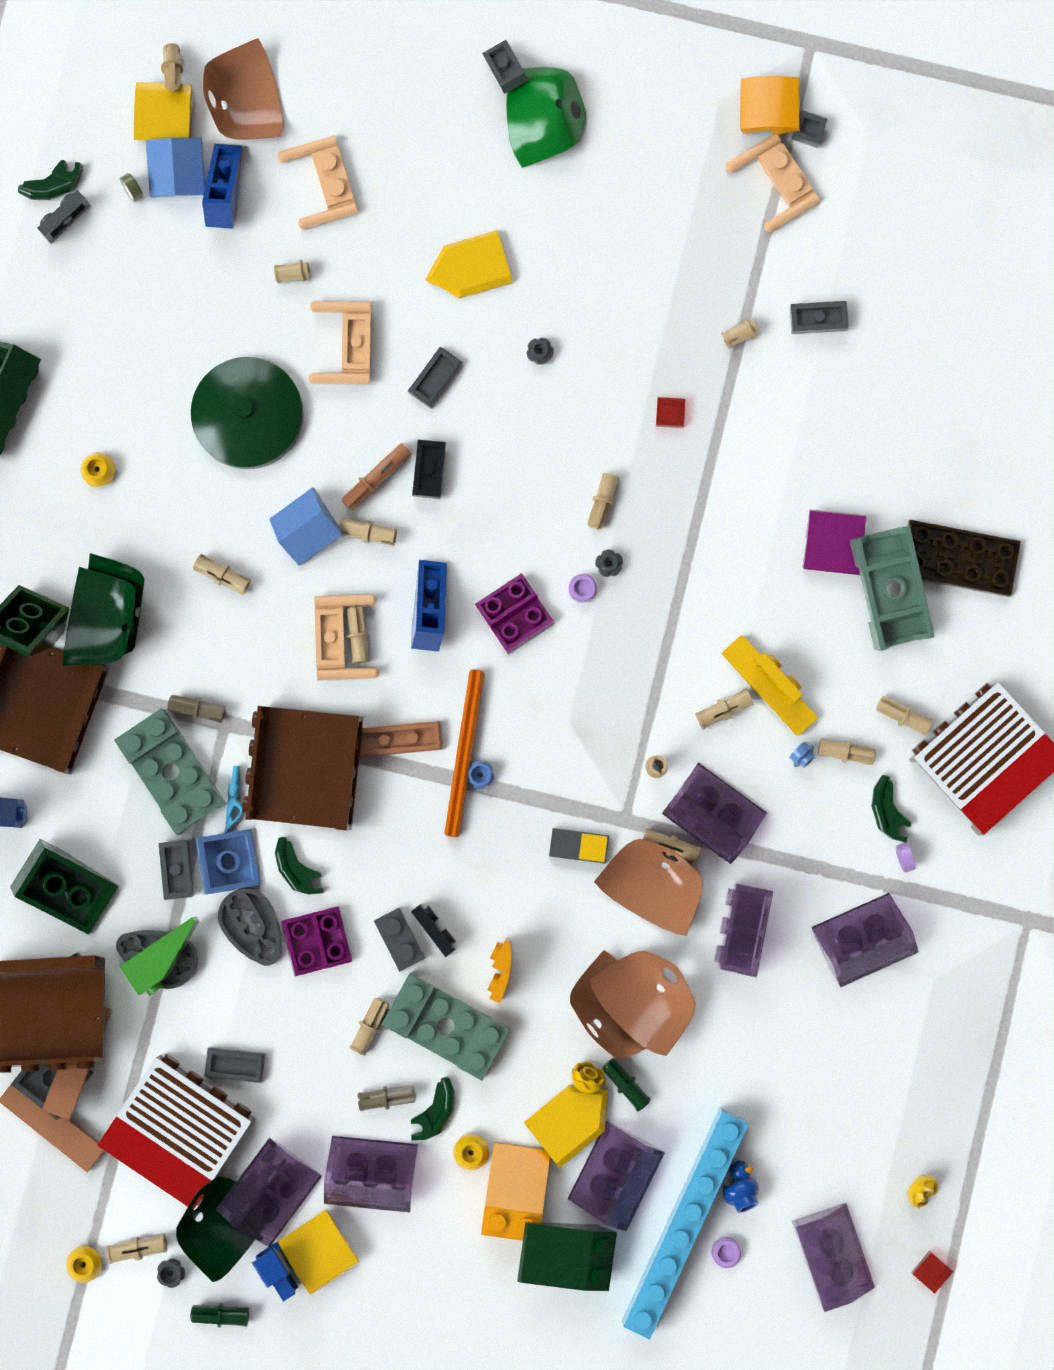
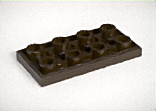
[907,520,1021,597]

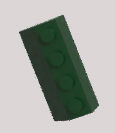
[0,342,42,455]

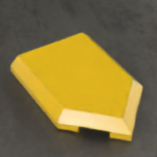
[425,230,513,299]
[523,1086,608,1168]

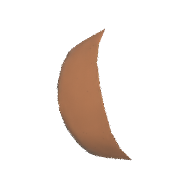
[203,38,283,140]
[594,839,703,936]
[570,950,646,1059]
[589,951,695,1056]

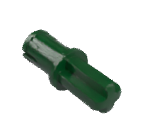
[602,1058,651,1112]
[190,1303,249,1328]

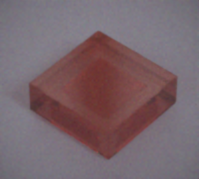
[655,397,685,428]
[911,1250,953,1294]

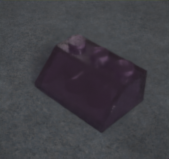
[661,762,767,864]
[714,884,774,978]
[811,893,919,988]
[568,1121,665,1231]
[324,1136,418,1213]
[216,1137,322,1248]
[791,1203,875,1312]

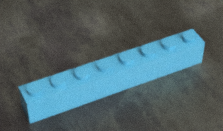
[622,1108,749,1340]

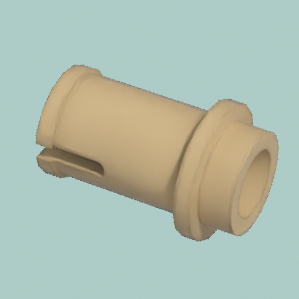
[274,260,311,283]
[721,318,759,349]

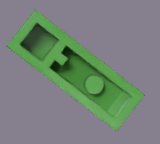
[119,916,200,996]

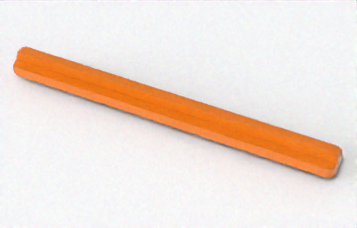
[444,669,484,837]

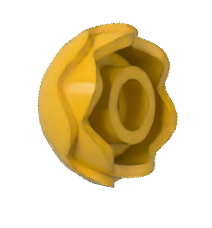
[80,452,116,487]
[571,1061,606,1094]
[453,1134,489,1171]
[907,1175,939,1209]
[66,1245,102,1283]

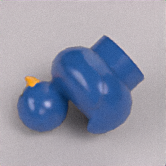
[723,1161,759,1213]

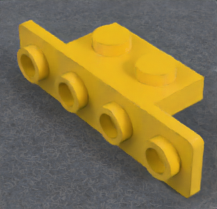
[722,635,818,736]

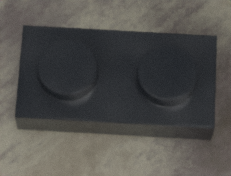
[412,439,446,499]
[411,904,456,958]

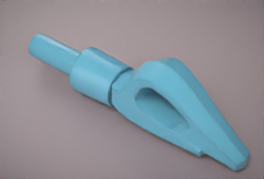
[224,766,244,833]

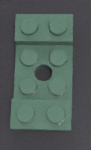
[849,526,935,651]
[114,708,227,835]
[381,973,510,1081]

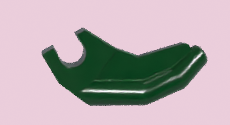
[17,160,83,200]
[871,775,911,843]
[274,837,323,895]
[411,1077,455,1141]

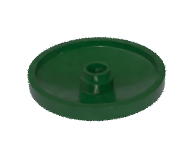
[191,357,304,469]

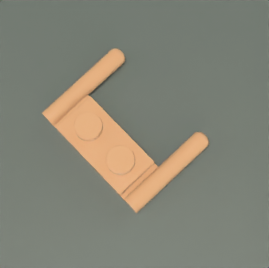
[278,135,358,230]
[726,135,820,232]
[309,301,372,384]
[314,594,379,681]

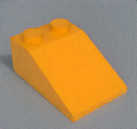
[481,1142,550,1241]

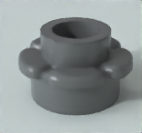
[526,337,554,365]
[595,549,623,577]
[157,1258,185,1288]

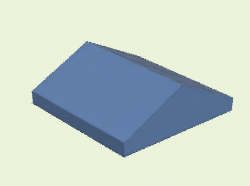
[146,138,205,197]
[269,487,344,566]
[195,829,261,895]

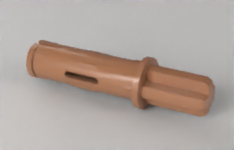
[341,443,412,511]

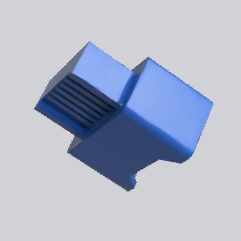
[251,1241,299,1302]

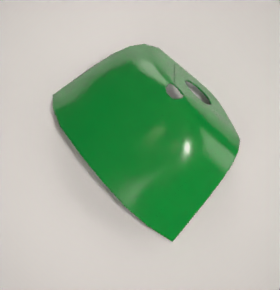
[506,67,586,168]

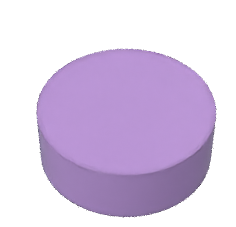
[568,574,597,603]
[895,842,916,873]
[711,1237,741,1268]

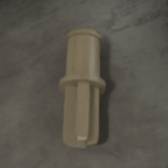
[168,695,226,723]
[357,1086,416,1111]

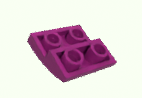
[802,509,866,575]
[475,573,555,655]
[281,906,352,977]

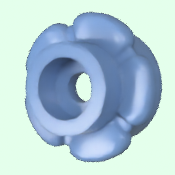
[789,742,816,768]
[468,761,494,789]

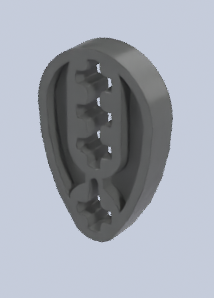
[218,888,282,966]
[116,930,198,989]

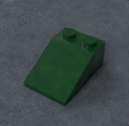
[0,585,70,657]
[10,839,119,935]
[517,1222,617,1291]

